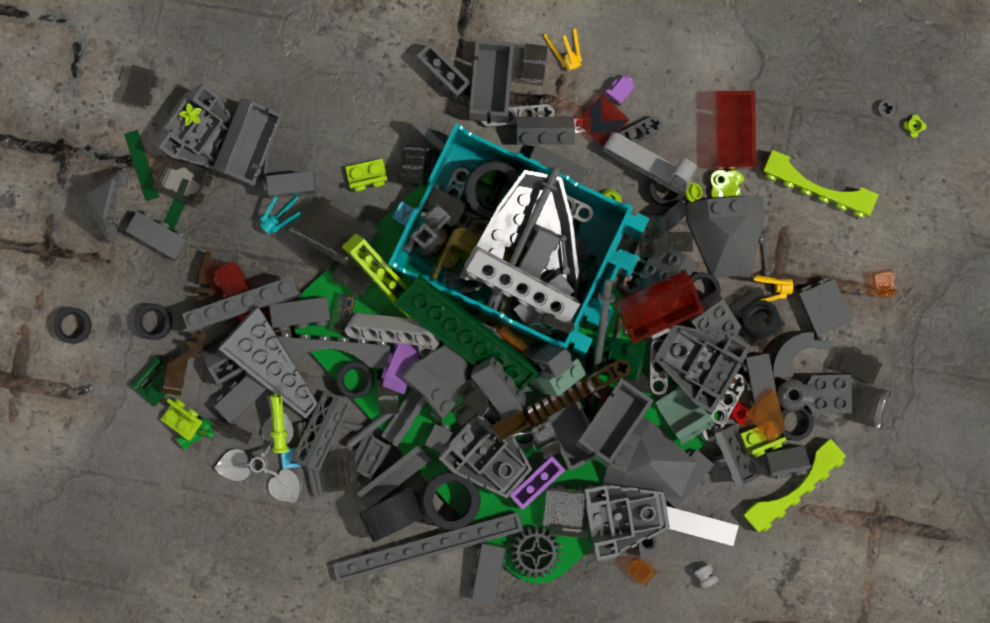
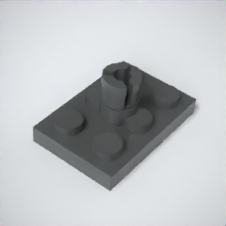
[713,424,758,488]

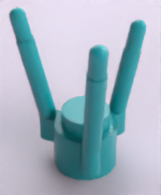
[260,196,301,234]

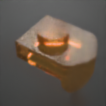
[872,269,896,299]
[628,557,657,587]

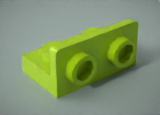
[346,158,388,192]
[160,398,203,441]
[739,420,786,457]

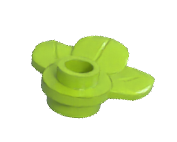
[710,170,745,199]

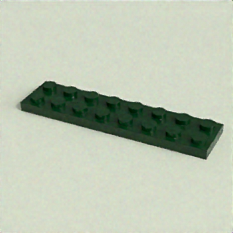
[394,275,540,391]

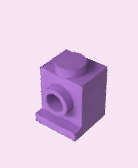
[606,74,635,106]

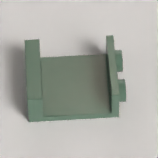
[655,385,714,445]

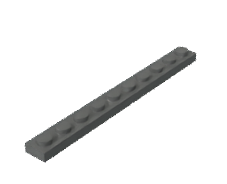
[333,512,524,583]

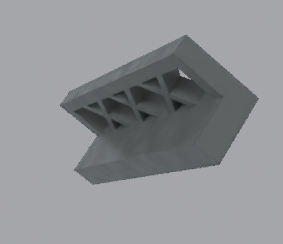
[382,389,427,447]
[291,390,351,473]
[357,445,432,507]

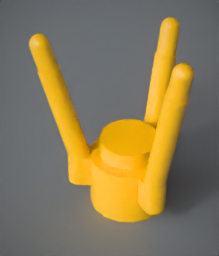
[544,28,582,71]
[753,276,793,302]

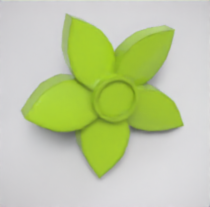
[179,103,202,126]

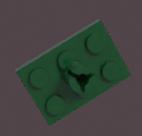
[584,334,646,381]

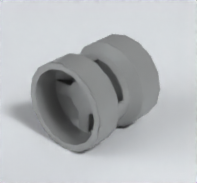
[693,563,719,589]

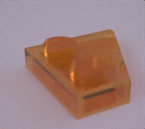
[485,319,528,352]
[745,389,786,442]

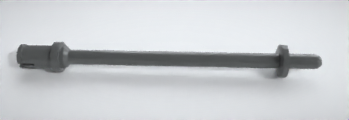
[485,167,560,311]
[584,279,615,417]

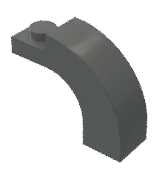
[772,332,833,378]

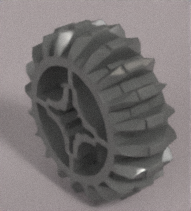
[510,526,562,579]

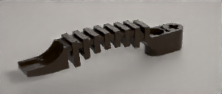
[161,251,217,396]
[492,359,631,442]

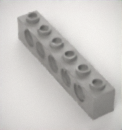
[464,245,580,324]

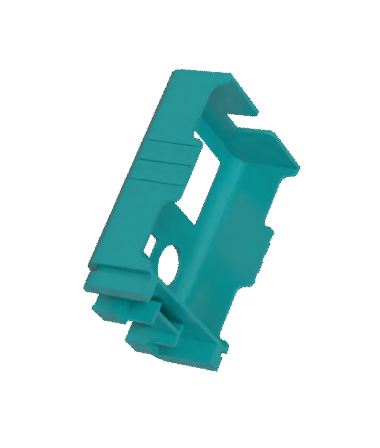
[388,123,650,357]

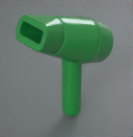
[176,417,214,450]

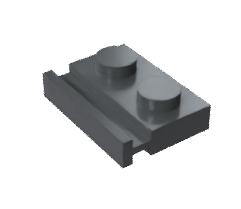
[348,435,391,480]

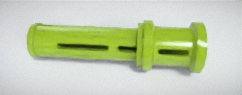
[270,394,289,453]

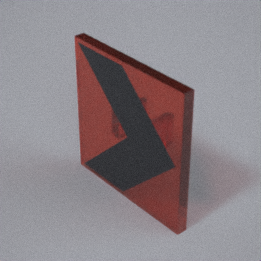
[576,94,630,147]

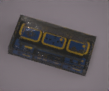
[329,293,357,335]

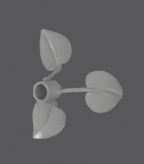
[215,412,300,503]

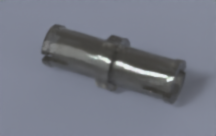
[212,419,252,444]

